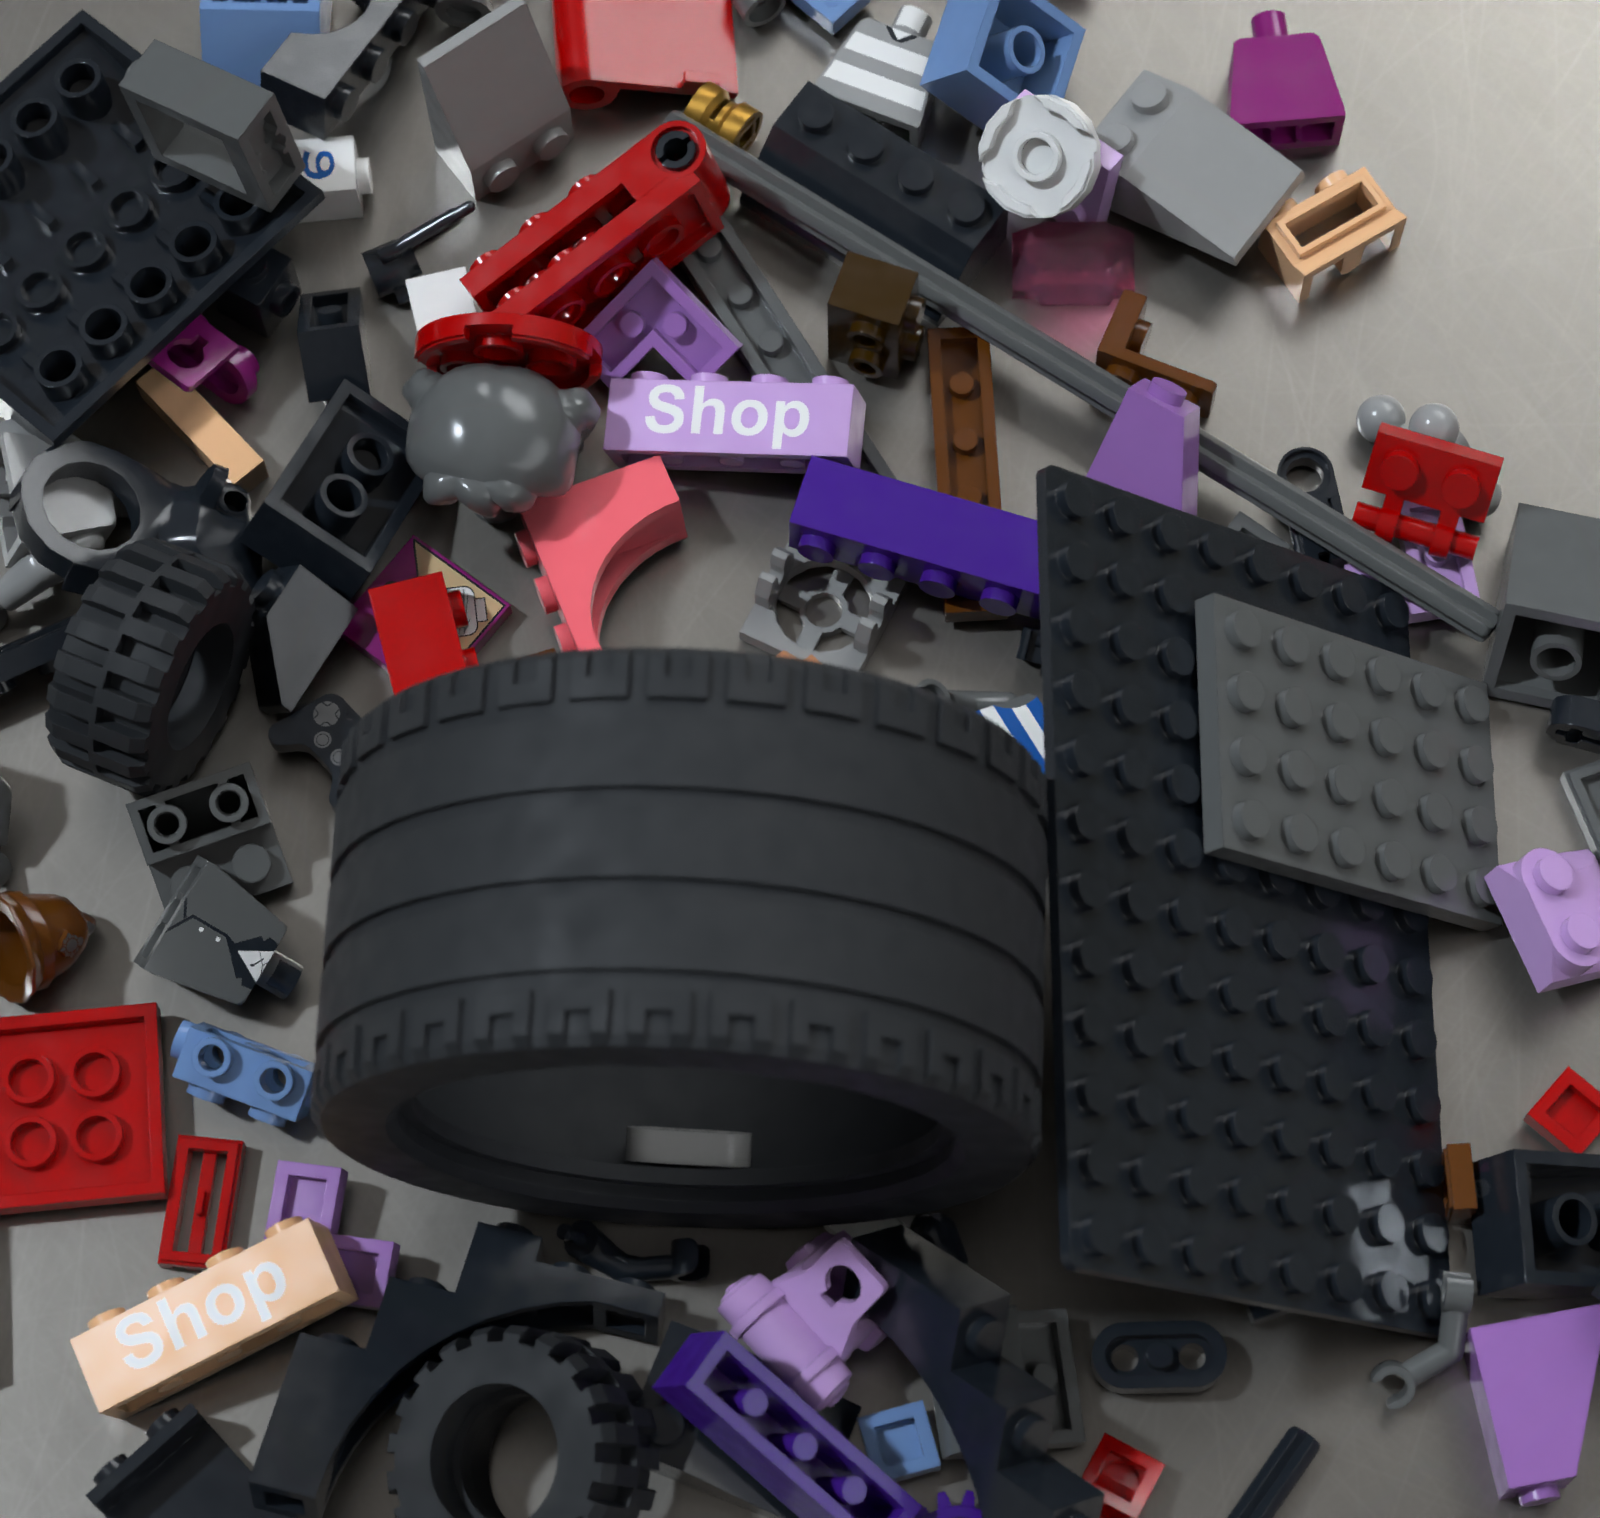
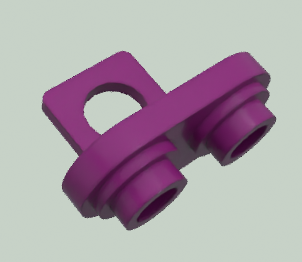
[148,314,260,404]

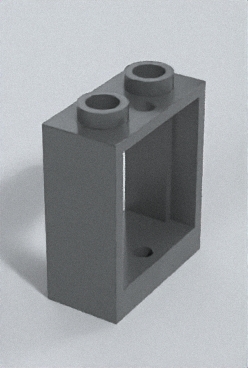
[118,39,306,213]

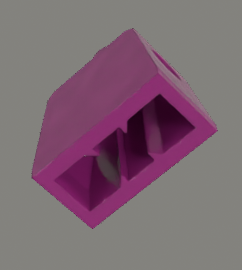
[1227,10,1346,150]

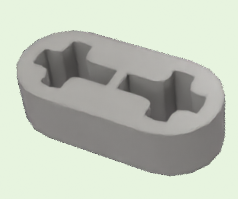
[625,1126,752,1168]

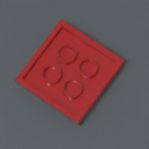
[0,1002,169,1215]

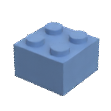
[920,0,1086,131]

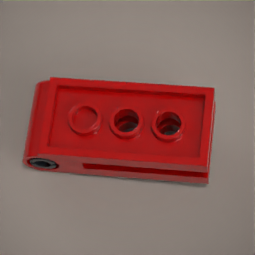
[459,120,730,330]

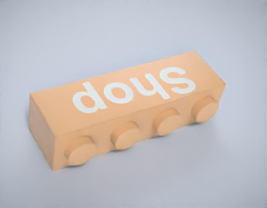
[70,1216,359,1420]

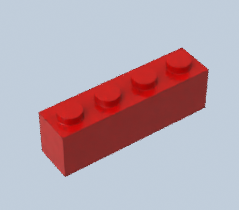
[368,571,479,695]

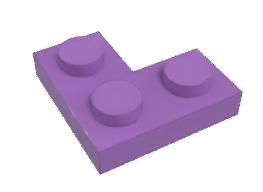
[584,257,743,388]
[264,1160,401,1310]

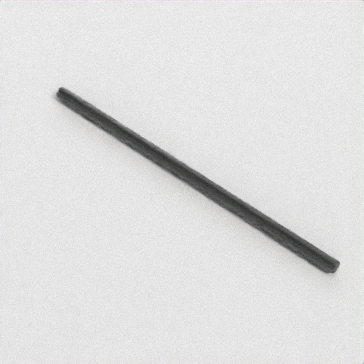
[661,111,1499,642]

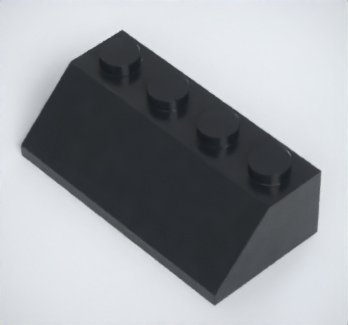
[740,81,1008,328]

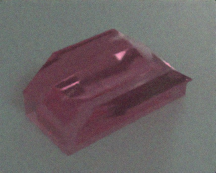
[1011,222,1135,306]

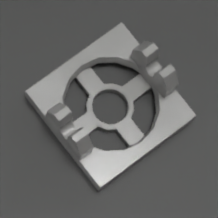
[739,541,908,671]

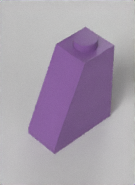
[1086,377,1200,516]
[1464,1304,1600,1507]

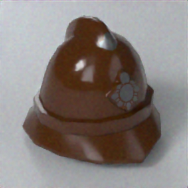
[0,891,96,1003]

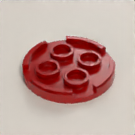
[414,312,603,389]

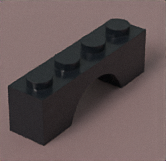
[261,0,437,141]

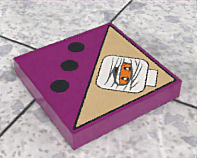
[340,535,512,672]

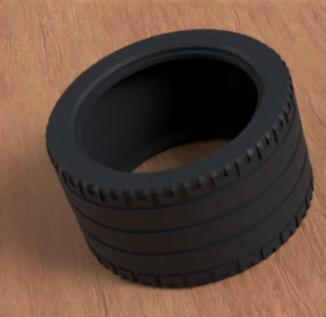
[310,647,1048,1228]

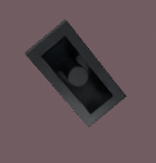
[297,287,371,406]
[248,564,358,714]

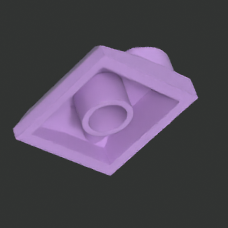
[1484,848,1600,994]

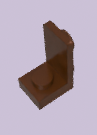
[1096,288,1217,418]

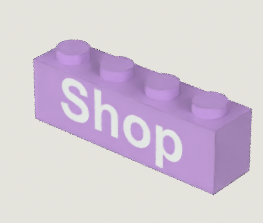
[603,371,866,474]

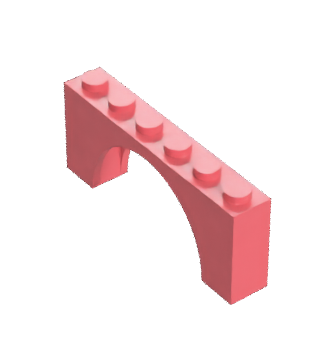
[514,455,687,651]

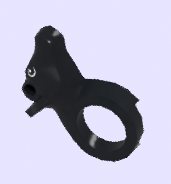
[8,441,263,595]

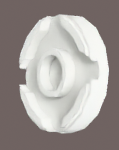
[978,95,1101,218]

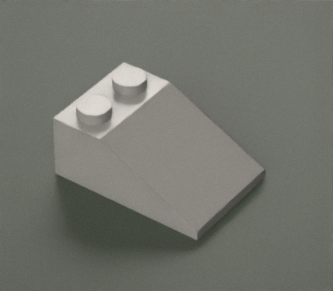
[417,0,574,201]
[1095,69,1305,266]

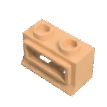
[1258,167,1407,303]

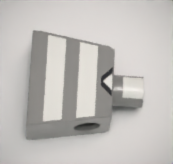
[815,5,935,150]

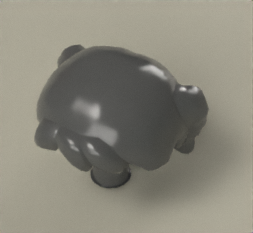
[402,363,600,524]

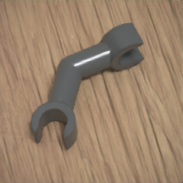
[1370,1271,1474,1409]

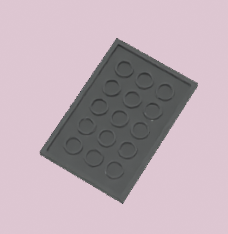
[1195,593,1502,932]

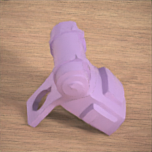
[717,1230,888,1411]

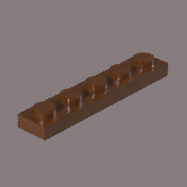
[927,327,1008,622]

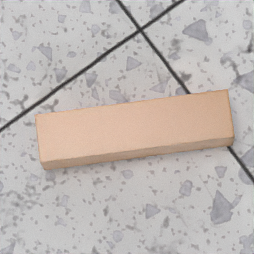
[135,368,269,493]

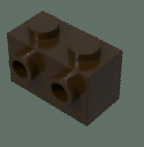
[827,251,926,380]

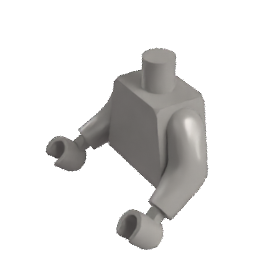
[0,419,129,630]

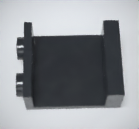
[85,1402,292,1518]

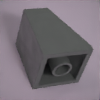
[1481,503,1600,709]

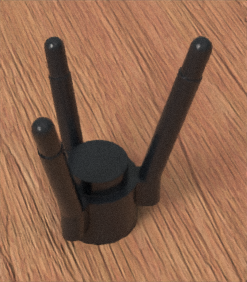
[361,201,476,305]

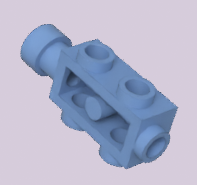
[170,1020,314,1127]

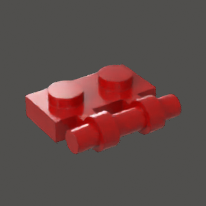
[1352,422,1504,561]

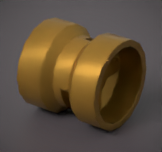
[683,81,763,152]

